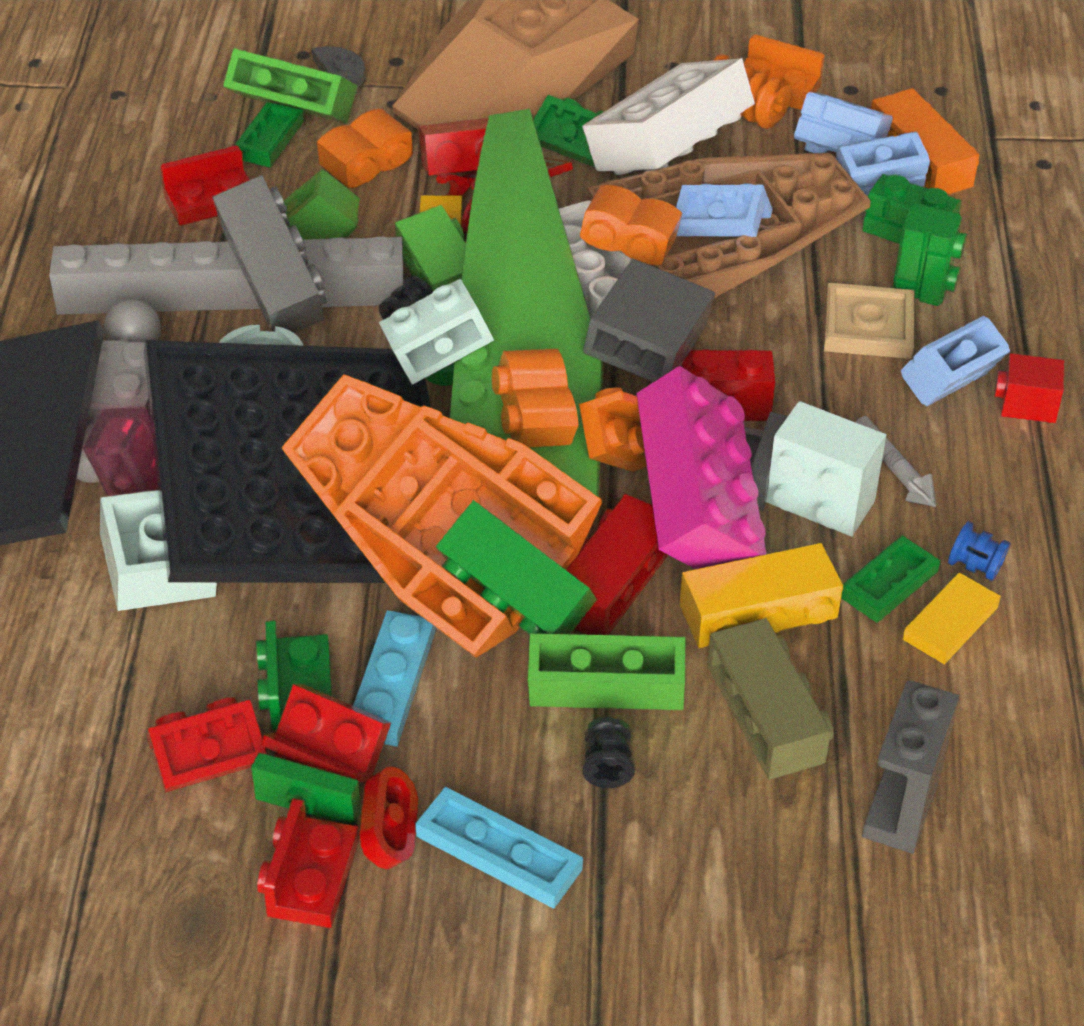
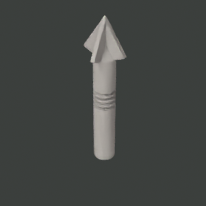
[855,416,936,507]

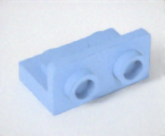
[676,183,773,237]

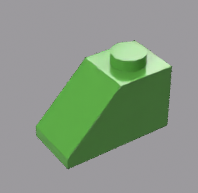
[284,169,360,240]

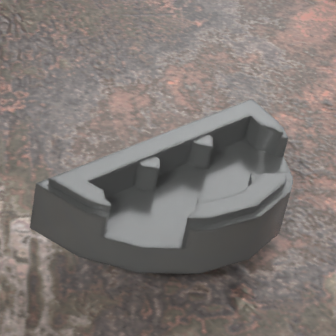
[312,46,366,95]

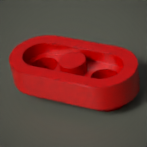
[360,767,418,869]

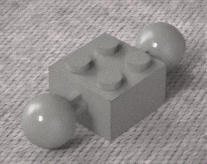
[77,299,161,483]

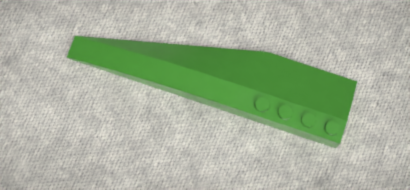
[450,109,603,497]

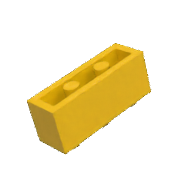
[679,543,843,648]

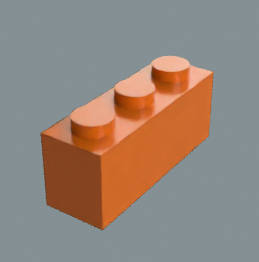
[871,88,979,195]

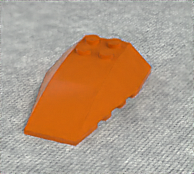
[282,374,602,658]

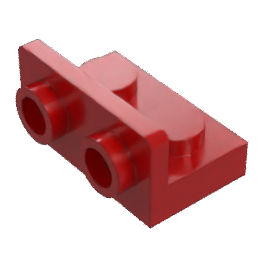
[160,145,250,226]
[260,684,391,783]
[147,697,267,793]
[257,798,359,928]

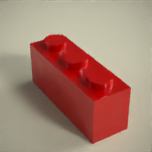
[566,494,668,635]

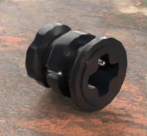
[379,275,433,320]
[582,717,635,788]

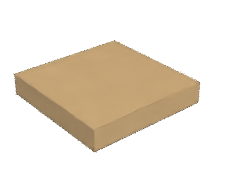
[824,283,914,359]

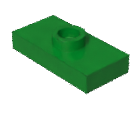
[234,102,304,168]
[841,535,940,623]
[251,753,361,826]

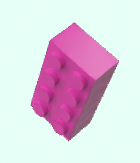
[636,366,767,570]

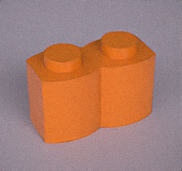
[317,109,413,188]
[580,185,682,265]
[491,349,579,447]

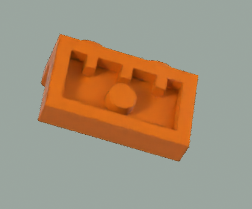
[743,34,824,110]
[579,388,647,472]

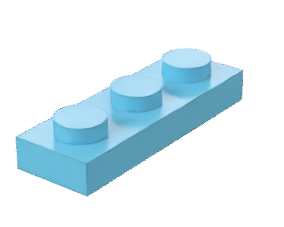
[353,610,436,747]
[416,787,583,909]

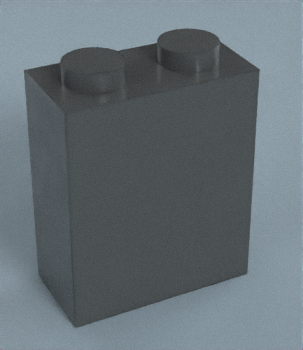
[583,258,715,382]

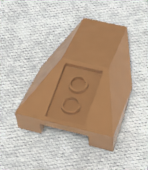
[392,0,639,130]
[587,153,871,298]

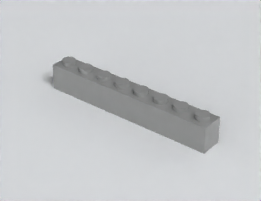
[49,236,404,314]

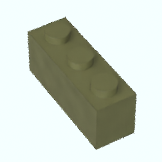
[707,618,834,780]

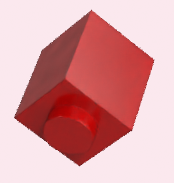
[994,353,1064,423]

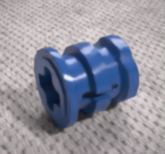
[948,520,1011,582]

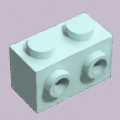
[379,278,494,385]

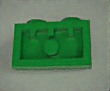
[533,95,604,168]
[256,620,332,730]

